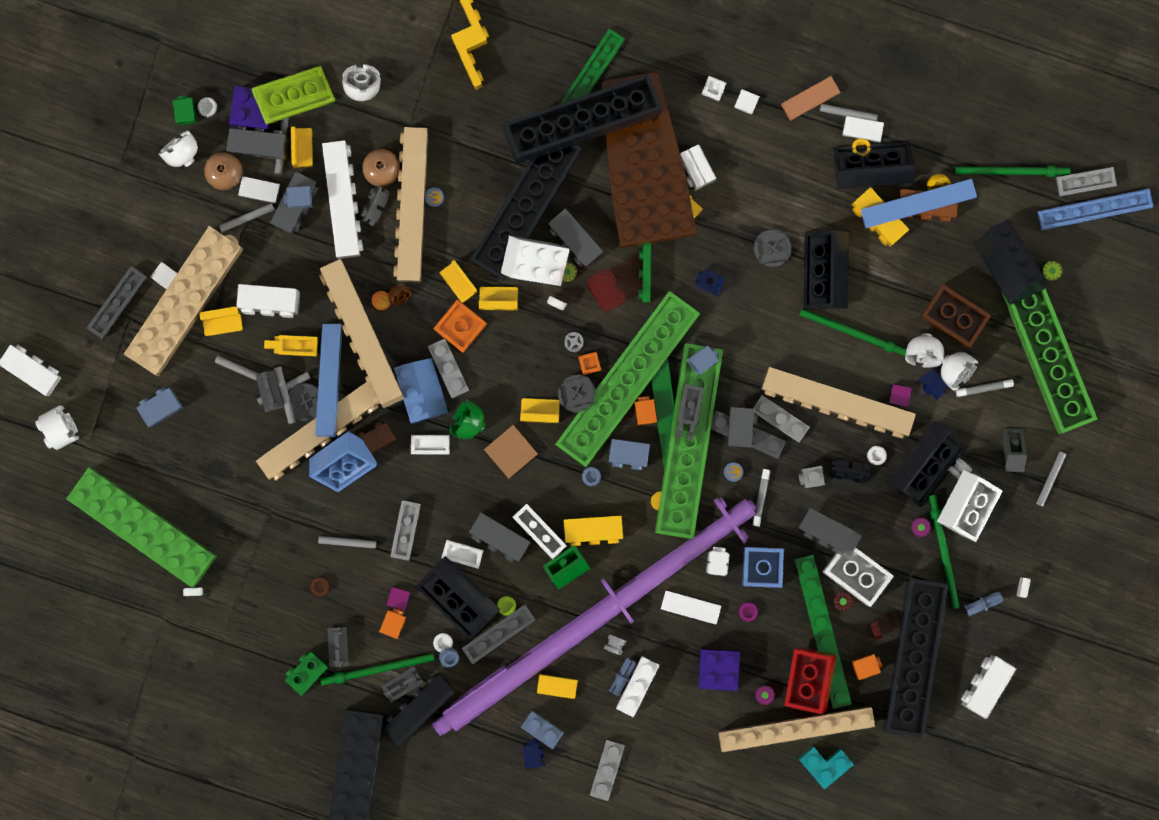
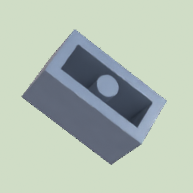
[137,387,183,428]
[609,439,650,471]
[521,710,564,749]

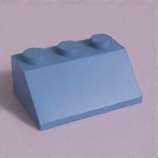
[394,358,449,424]
[309,432,377,492]

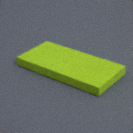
[251,66,336,125]

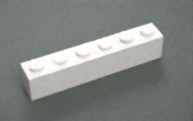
[322,141,363,259]

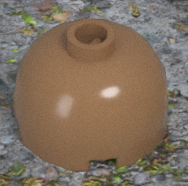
[362,149,400,187]
[204,152,243,191]

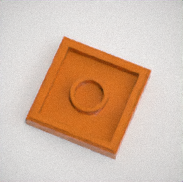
[433,299,487,353]

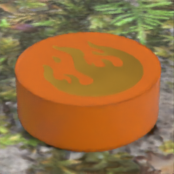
[372,291,391,311]

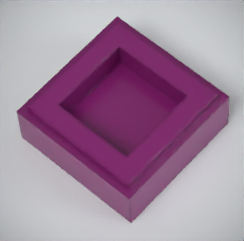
[889,384,912,407]
[387,587,411,611]

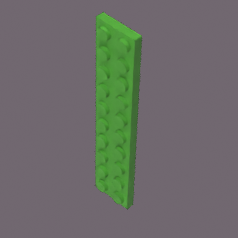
[555,291,700,467]
[655,343,723,539]

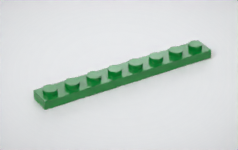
[794,555,852,709]

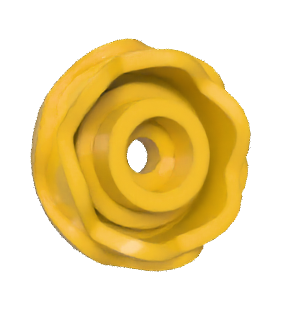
[927,174,951,190]

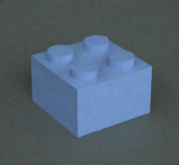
[742,547,784,588]

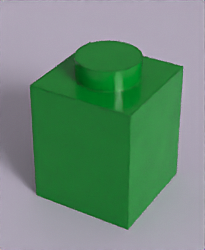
[173,96,197,126]

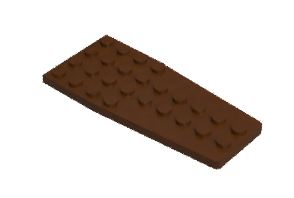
[602,72,697,248]

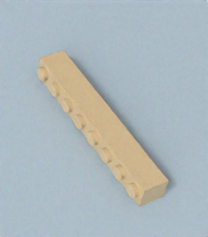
[394,127,428,283]
[319,259,405,408]
[761,367,916,439]
[256,382,379,481]
[718,706,875,752]

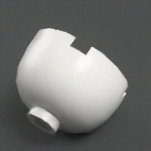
[342,64,381,101]
[159,131,198,167]
[905,333,944,367]
[941,352,978,391]

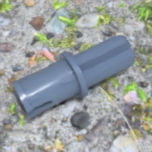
[964,592,1003,617]
[608,658,636,696]

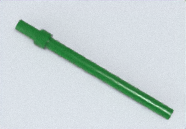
[955,166,1070,177]
[799,308,907,356]
[929,495,960,609]
[320,653,435,686]

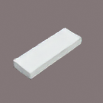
[661,591,721,624]

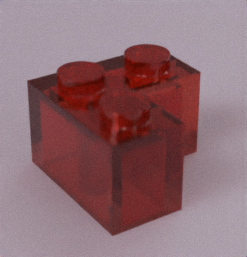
[586,269,626,315]

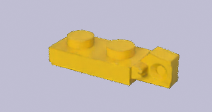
[264,335,318,357]

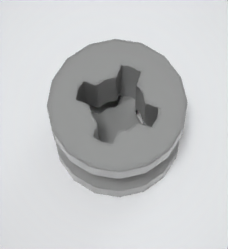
[564,332,583,352]
[948,458,972,480]
[604,634,627,655]

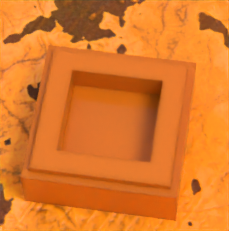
[578,352,601,375]

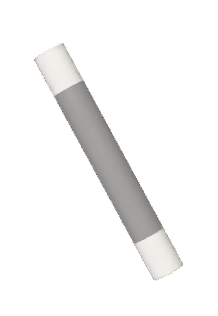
[956,379,1014,397]
[752,469,771,527]

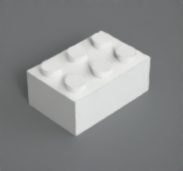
[501,236,569,286]
[237,284,300,318]
[937,470,1002,542]
[822,548,894,607]
[961,655,1016,719]

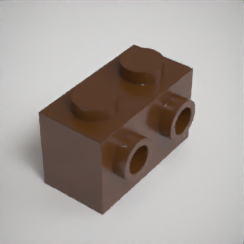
[356,421,397,454]

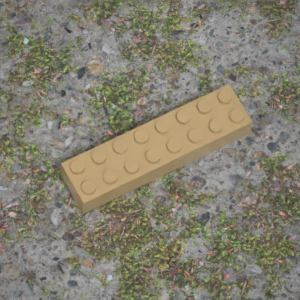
[124,226,243,376]

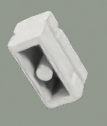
[680,145,716,190]
[706,547,729,576]

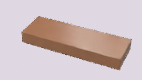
[781,76,840,121]

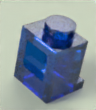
[695,269,726,297]
[916,369,947,400]
[523,739,545,769]

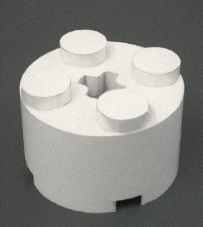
[35,405,79,450]

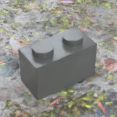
[727,407,757,448]

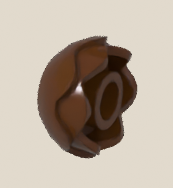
[389,284,411,306]

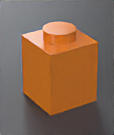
[634,396,657,425]
[379,608,407,639]
[851,654,882,680]

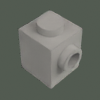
[799,466,825,488]

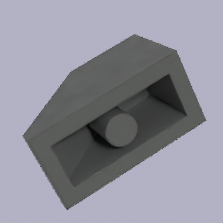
[1003,429,1027,472]

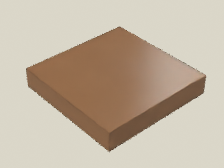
[484,425,538,479]

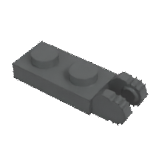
[675,384,704,441]

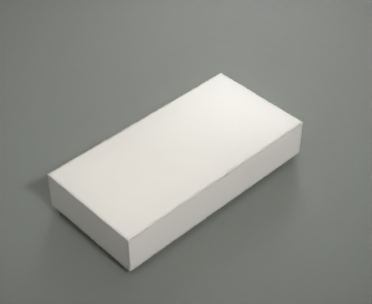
[842,116,884,142]
[238,176,280,203]
[150,262,177,289]
[411,435,450,454]
[442,540,484,569]

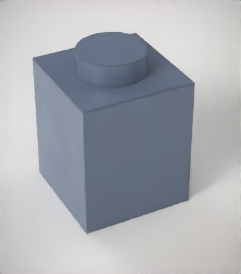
[284,186,313,209]
[686,345,719,375]

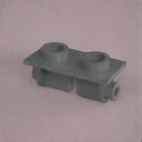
[359,186,390,226]
[255,371,284,413]
[327,627,349,667]
[381,666,424,703]

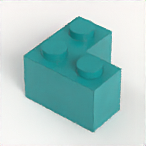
[798,746,854,790]

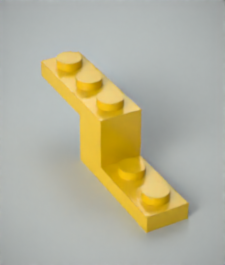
[451,0,489,90]

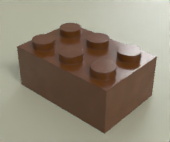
[919,284,991,349]

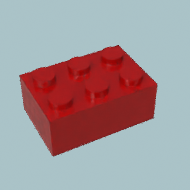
[784,647,837,714]

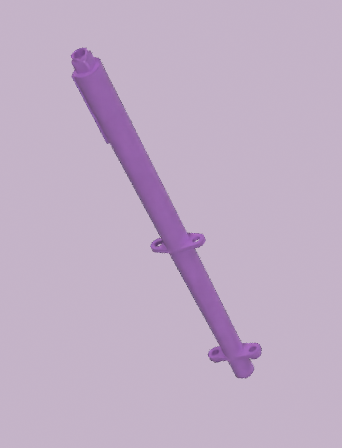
[432,497,757,736]

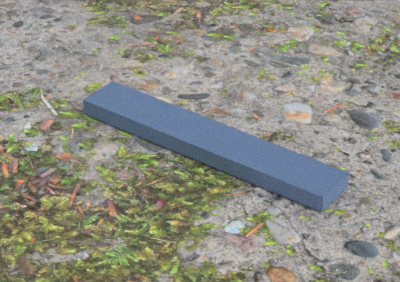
[860,179,977,229]
[1037,189,1154,231]
[315,324,343,437]

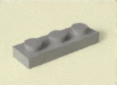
[1056,167,1117,197]
[428,339,469,399]
[753,395,810,443]
[390,500,421,561]
[590,739,625,801]

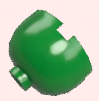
[450,400,486,439]

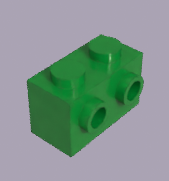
[543,545,591,590]
[285,651,329,696]

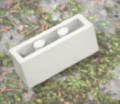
[0,344,62,397]
[513,504,566,559]
[616,656,659,718]

